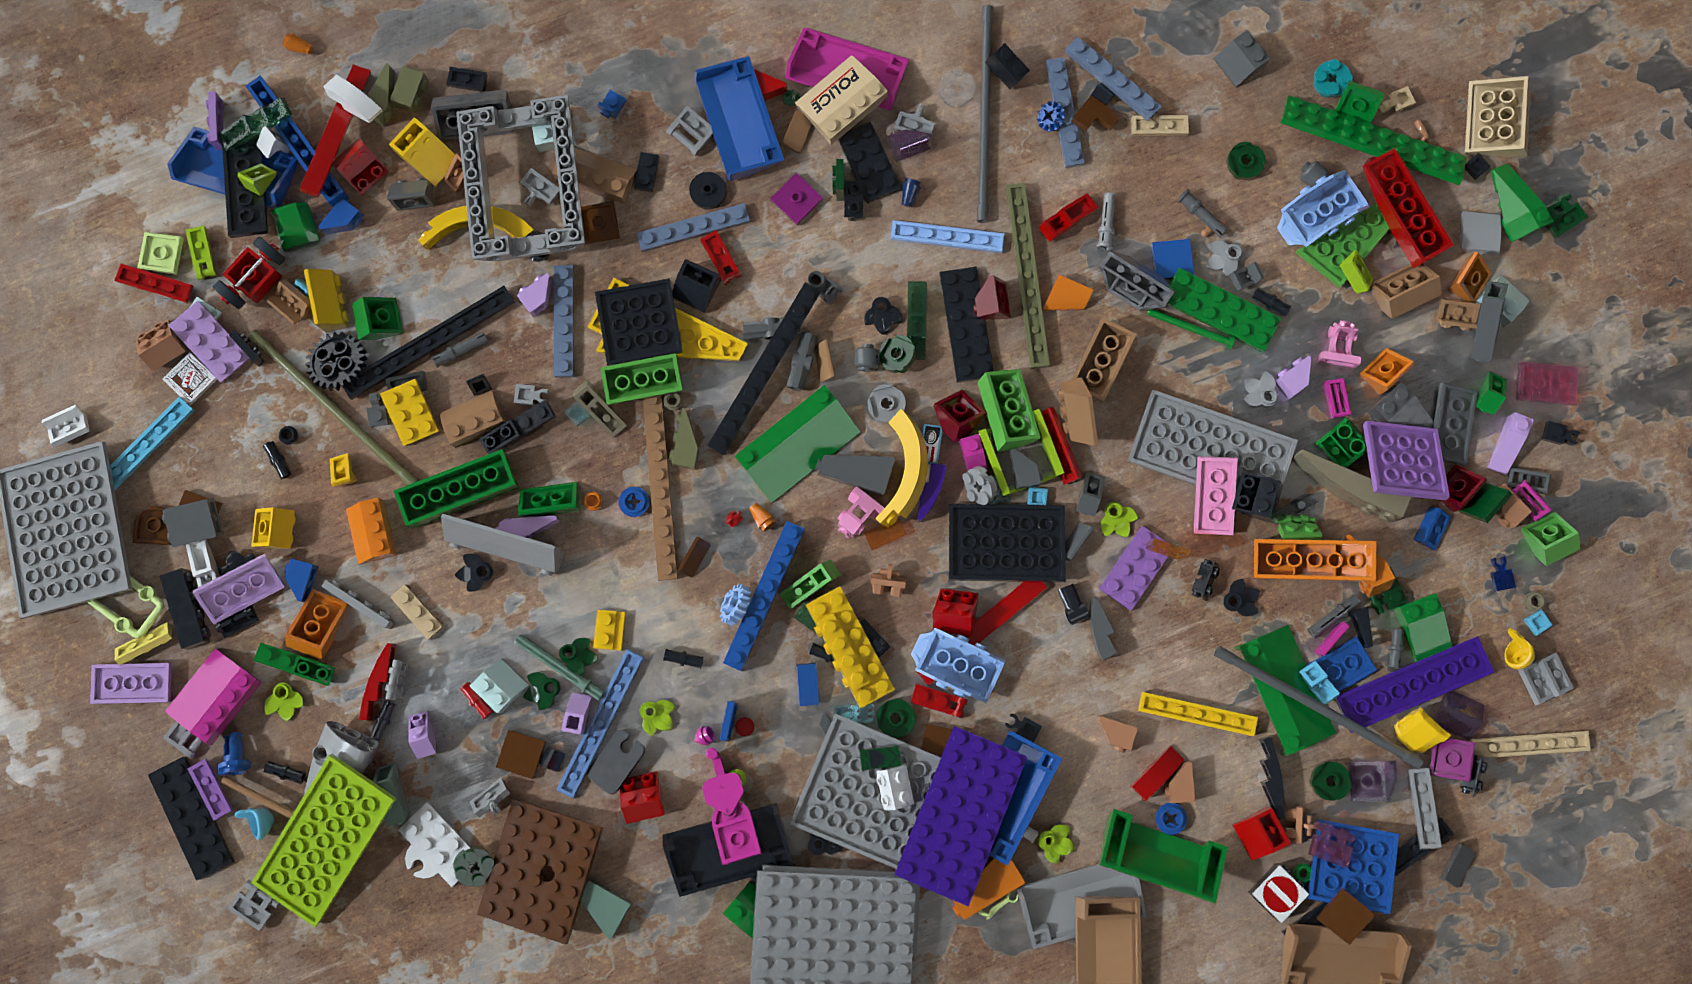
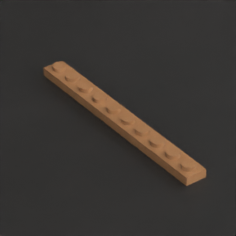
[643,395,678,581]

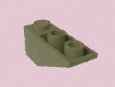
[669,408,699,470]

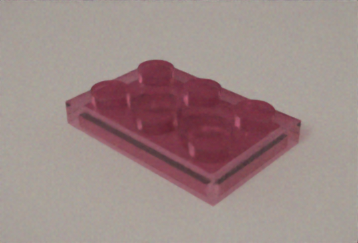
[1516,362,1578,406]

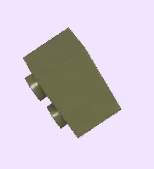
[390,66,429,113]

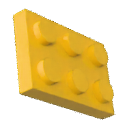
[380,379,440,446]

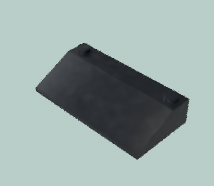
[662,803,794,897]

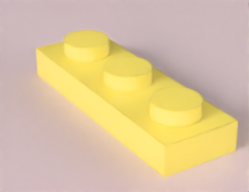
[115,622,172,665]

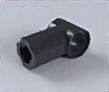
[1057,584,1089,625]

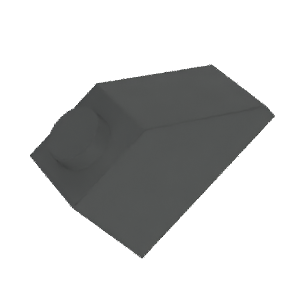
[1009,449,1043,489]
[1076,471,1105,516]

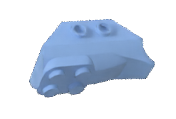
[1277,170,1370,247]
[911,628,1006,703]

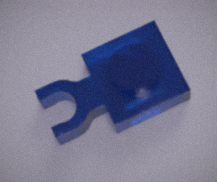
[1490,556,1516,592]

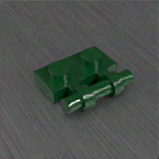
[1545,193,1588,239]
[1370,567,1408,615]

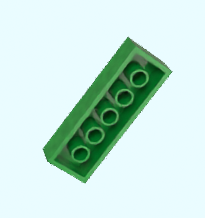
[393,449,520,529]

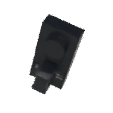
[860,619,890,659]

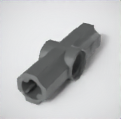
[743,317,801,340]
[787,332,817,391]

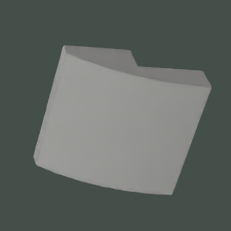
[1459,211,1501,254]
[1518,653,1574,705]

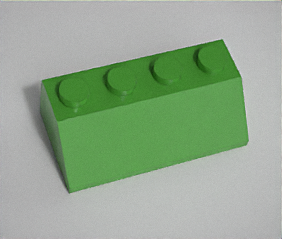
[600,353,683,405]
[977,369,1041,451]

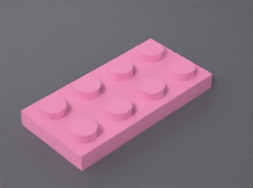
[1193,456,1237,535]

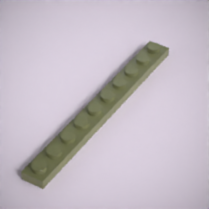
[1006,183,1050,369]

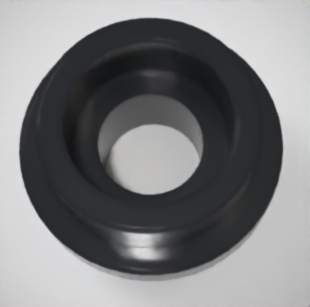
[279,426,298,445]

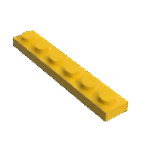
[1138,692,1258,737]

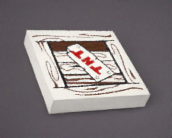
[163,352,217,406]

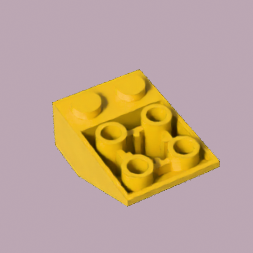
[389,117,455,187]

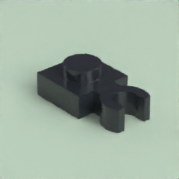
[1542,421,1580,446]
[1005,714,1042,743]

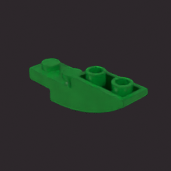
[253,642,335,686]

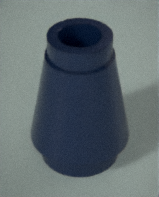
[901,178,921,208]

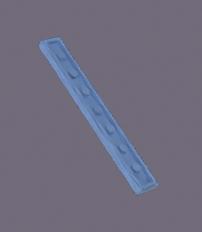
[556,649,645,799]

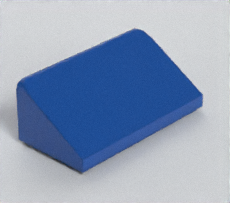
[1414,507,1451,551]

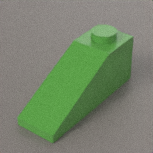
[779,559,841,609]

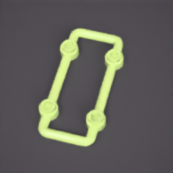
[87,576,165,638]

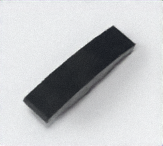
[1259,736,1284,820]

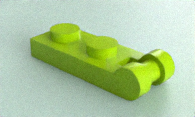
[186,225,218,281]

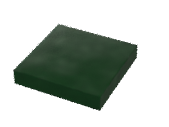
[1458,483,1512,523]

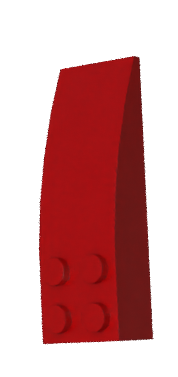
[1362,148,1454,269]

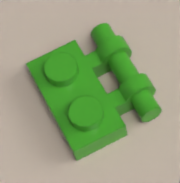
[1275,514,1322,540]

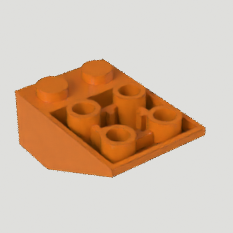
[1344,534,1395,598]

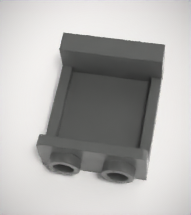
[162,498,224,547]

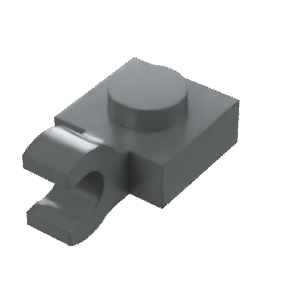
[366,392,390,428]

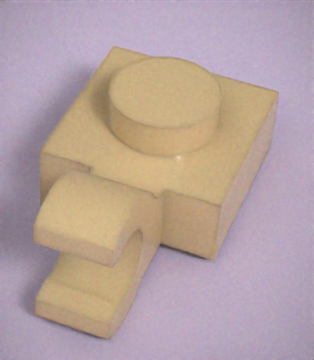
[1379,86,1416,113]

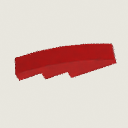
[359,643,396,720]

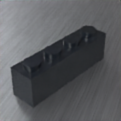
[159,568,211,650]

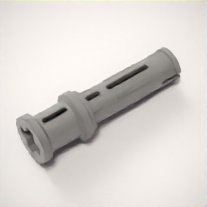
[1096,193,1116,251]

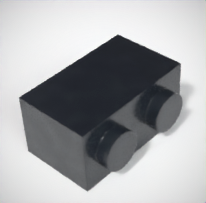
[985,43,1030,89]

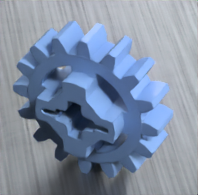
[720,583,751,626]

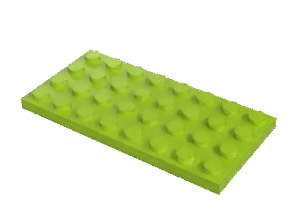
[251,754,397,927]

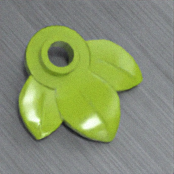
[1101,502,1138,537]
[264,683,303,721]
[639,700,676,736]
[1038,824,1075,864]

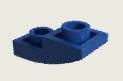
[796,663,819,706]

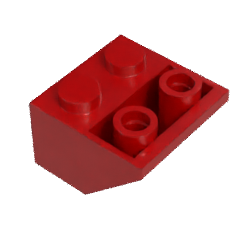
[333,139,389,195]
[933,589,979,636]
[620,771,665,824]
[1232,807,1291,861]

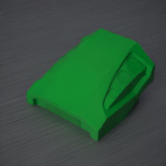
[271,202,320,252]
[1316,417,1367,468]

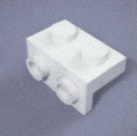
[41,405,90,447]
[876,765,914,810]

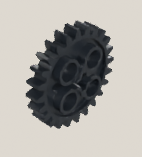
[305,332,368,391]

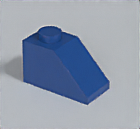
[318,198,364,234]
[285,559,319,602]

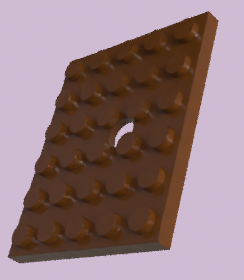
[477,799,604,945]

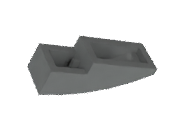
[1089,597,1117,661]

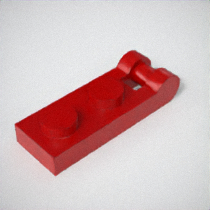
[700,231,742,285]
[910,684,968,719]

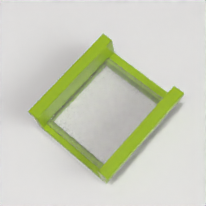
[978,409,1064,496]

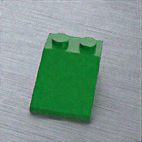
[1393,593,1452,662]

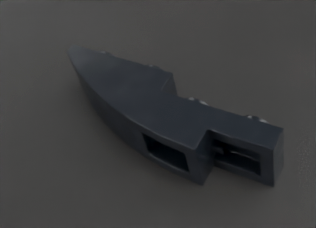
[480,400,556,454]

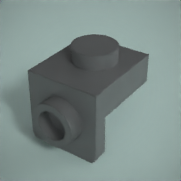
[1229,262,1264,291]

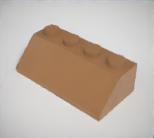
[552,148,637,204]
[1071,318,1137,402]

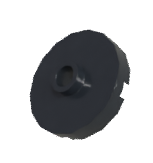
[689,172,726,209]

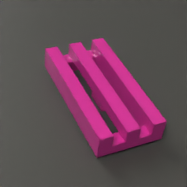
[1323,378,1352,419]
[1512,480,1551,522]
[1314,622,1349,656]

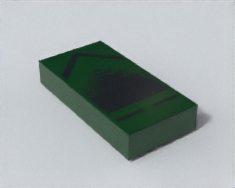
[859,746,901,770]

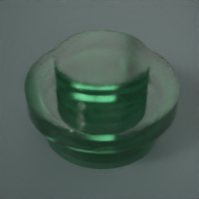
[782,89,801,106]

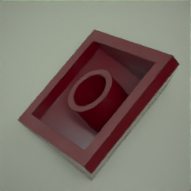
[1439,464,1487,512]

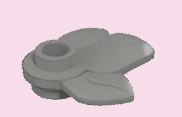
[1207,240,1243,276]
[1244,371,1278,407]

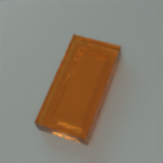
[864,517,907,551]

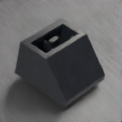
[672,259,721,313]
[1232,472,1283,523]

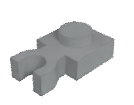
[514,384,549,406]

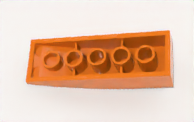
[1254,539,1376,581]

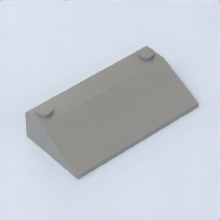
[441,514,565,576]
[1016,864,1147,949]

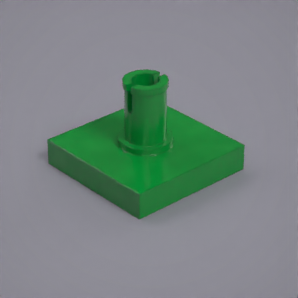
[1334,81,1385,123]

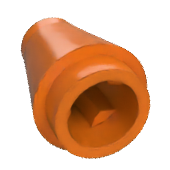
[283,33,313,55]
[749,503,776,532]

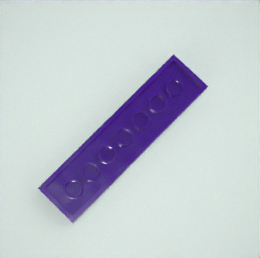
[1335,636,1494,733]

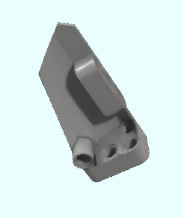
[303,721,379,797]

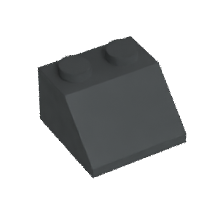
[1214,30,1270,88]
[387,178,435,211]

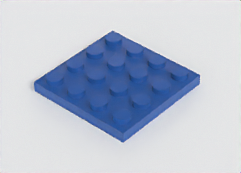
[1307,819,1399,914]

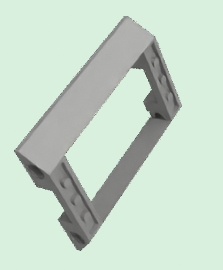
[456,95,585,262]

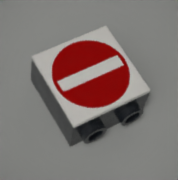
[1248,864,1309,923]

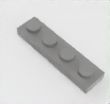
[322,580,394,629]
[1408,768,1442,850]

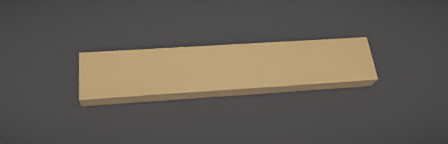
[1469,731,1591,759]

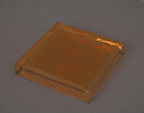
[1145,538,1191,561]

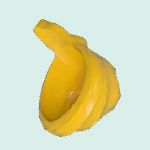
[1504,628,1535,670]

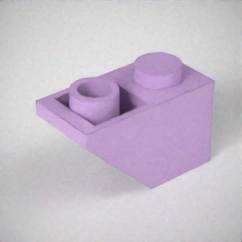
[517,273,552,317]
[1276,356,1311,399]
[561,692,592,735]
[409,711,436,759]

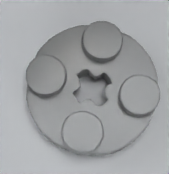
[868,384,906,423]
[963,466,997,505]

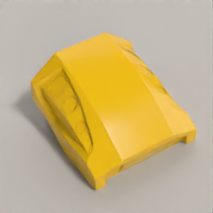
[1394,708,1451,753]

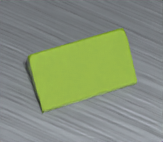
[1340,250,1373,293]

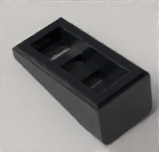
[1349,606,1373,649]

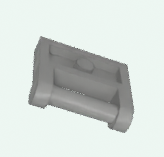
[666,106,713,156]
[163,721,203,759]

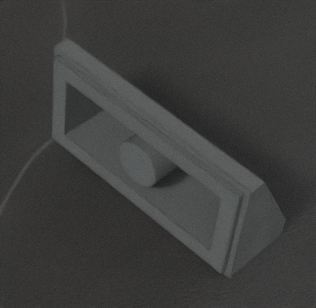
[1065,523,1093,561]
[1440,843,1476,888]

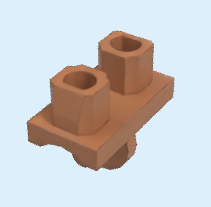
[870,564,906,597]
[1285,807,1318,844]

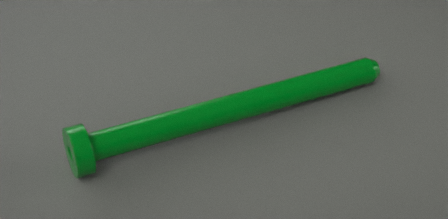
[1146,309,1235,350]

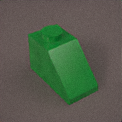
[1476,371,1507,415]

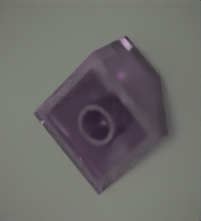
[888,129,932,162]
[1348,760,1397,802]

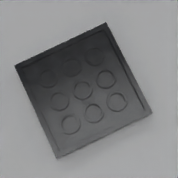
[595,278,683,366]

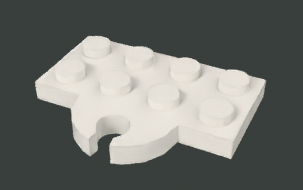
[398,802,477,887]

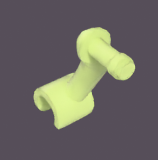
[978,892,1018,919]

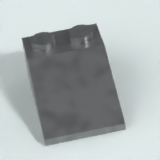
[1368,382,1434,428]

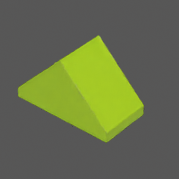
[237,164,277,196]

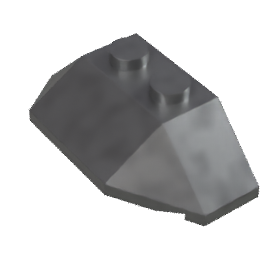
[1100,250,1175,311]

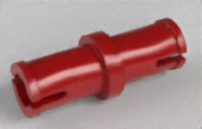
[459,682,493,720]

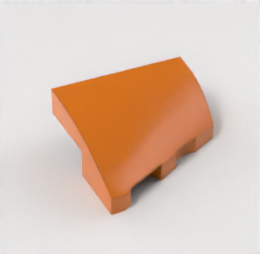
[1043,275,1093,311]

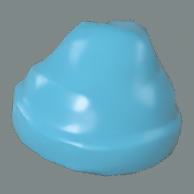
[235,808,274,841]

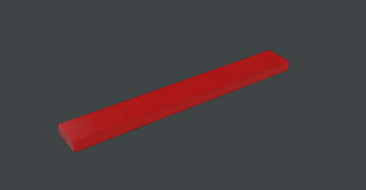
[300,64,371,198]
[916,582,1047,685]

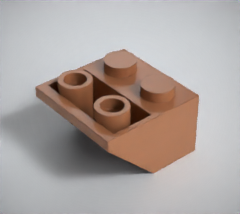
[136,319,185,372]

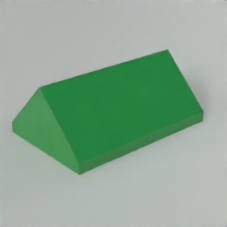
[518,482,581,518]

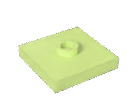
[138,232,184,275]

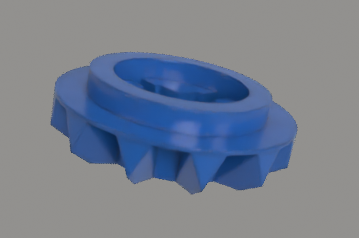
[1036,101,1065,132]
[619,487,650,517]
[1155,803,1187,835]

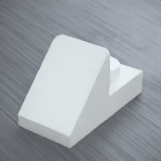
[257,126,291,158]

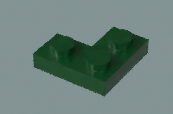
[832,159,844,201]

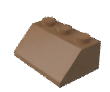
[1370,264,1442,319]
[1057,378,1098,446]
[440,390,506,448]

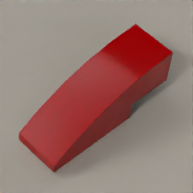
[1039,193,1099,243]
[1130,745,1184,801]

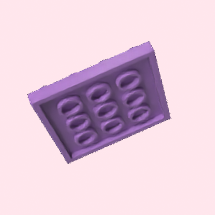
[1363,421,1450,500]

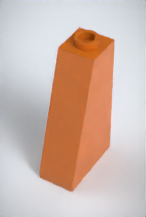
[952,857,1025,920]

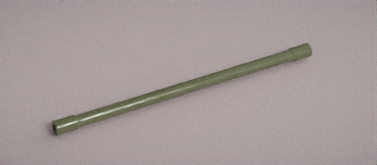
[249,330,419,485]

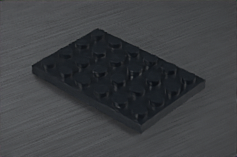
[949,504,1066,582]

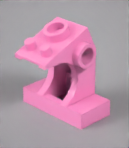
[1318,320,1361,368]
[837,486,884,539]

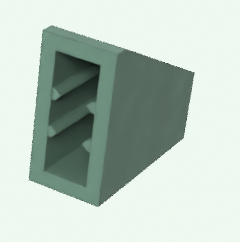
[373,763,409,826]
[581,879,633,940]

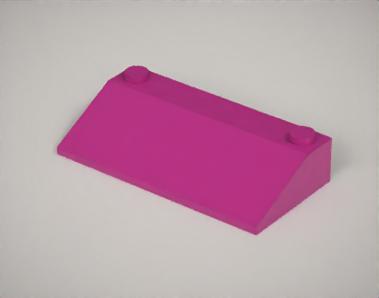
[785,27,909,111]

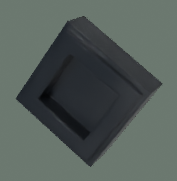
[1465,153,1491,180]

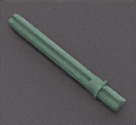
[515,635,605,701]

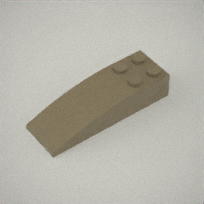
[1292,449,1411,523]

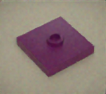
[770,173,823,225]
[1430,738,1476,782]

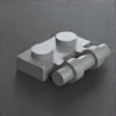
[385,660,408,700]
[228,880,280,931]

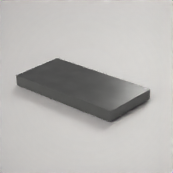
[1433,383,1478,466]

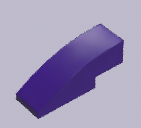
[917,464,946,522]

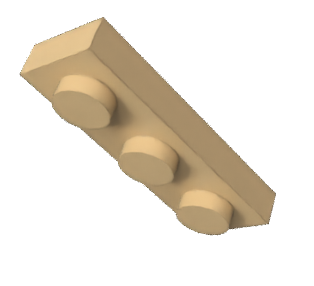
[1131,115,1189,136]
[390,584,444,640]

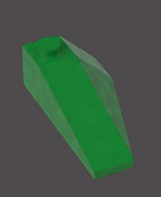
[1491,163,1554,242]
[722,881,756,939]

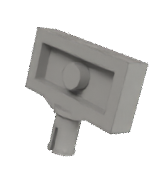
[894,104,935,142]
[520,168,560,206]
[470,778,510,818]

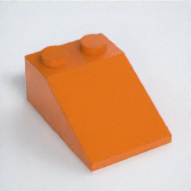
[285,589,348,660]

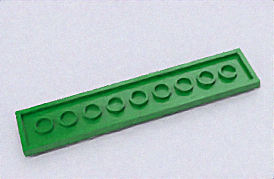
[1280,95,1466,186]

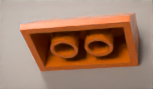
[346,497,396,565]

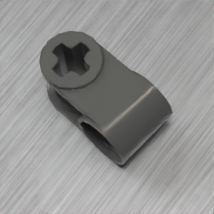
[807,271,843,305]

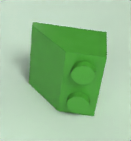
[1521,512,1580,566]

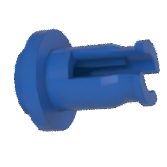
[218,732,251,776]

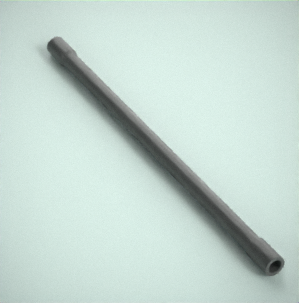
[977,5,993,223]
[1214,645,1424,769]

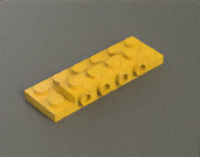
[805,586,895,708]

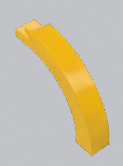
[418,206,535,250]
[875,409,928,527]

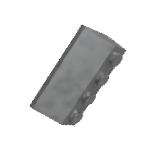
[431,89,513,141]

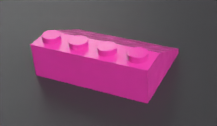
[165,649,262,746]

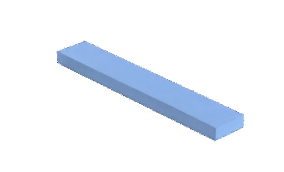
[890,220,1005,253]

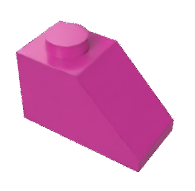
[959,434,988,474]

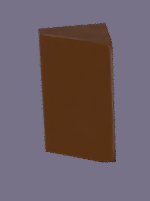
[678,536,710,577]

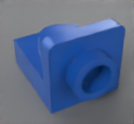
[597,90,627,119]

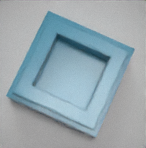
[1027,487,1048,505]
[1523,609,1553,636]

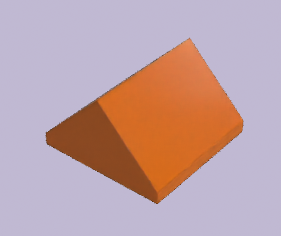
[1447,252,1492,302]
[1360,348,1415,395]

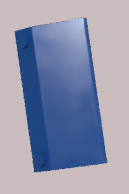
[694,56,784,182]
[167,127,298,209]
[989,730,1063,865]

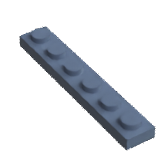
[1065,37,1161,121]
[1045,57,1084,168]
[636,203,750,252]
[554,265,574,378]

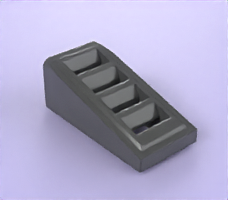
[1507,467,1551,495]

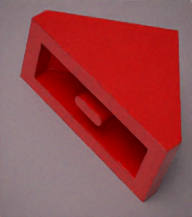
[753,68,788,101]

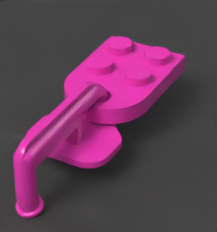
[702,748,762,865]

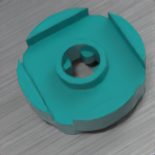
[1313,59,1353,98]

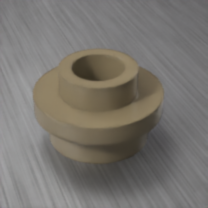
[664,392,683,411]
[1524,592,1545,611]

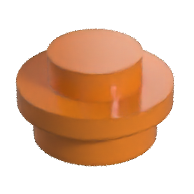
[583,492,603,511]

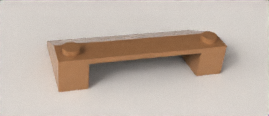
[1075,896,1142,984]

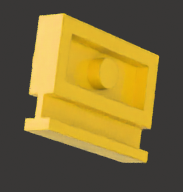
[593,610,626,651]

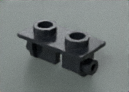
[844,181,863,221]
[1191,559,1220,601]
[215,605,259,638]
[1460,755,1488,797]

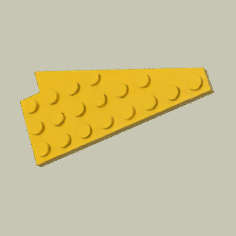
[587,278,748,362]

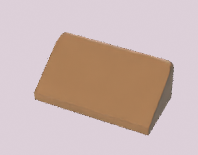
[782,110,812,153]
[814,340,835,382]

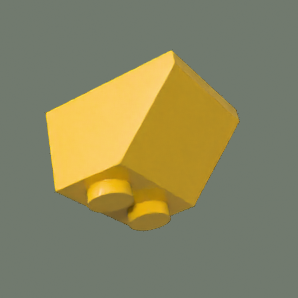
[251,507,296,549]

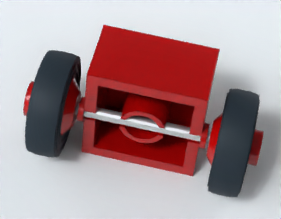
[213,236,285,309]

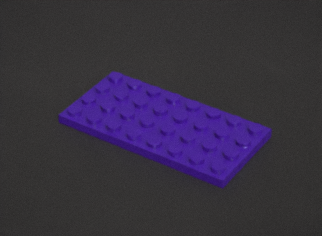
[894,726,1028,907]

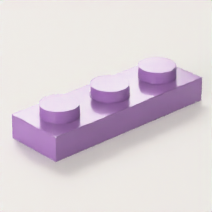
[206,91,224,151]
[188,759,234,820]

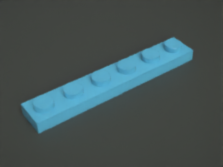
[110,397,195,490]

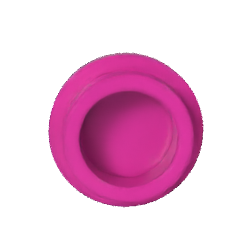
[694,726,715,745]

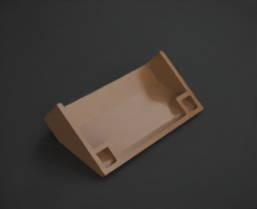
[1281,923,1411,984]

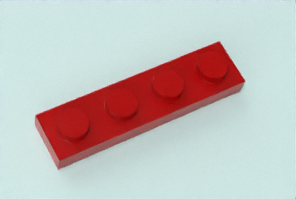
[114,263,194,304]
[1041,407,1082,485]

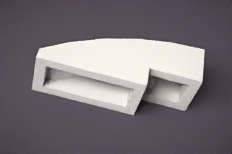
[323,75,382,123]
[186,539,220,588]

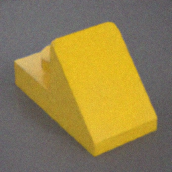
[330,453,357,487]

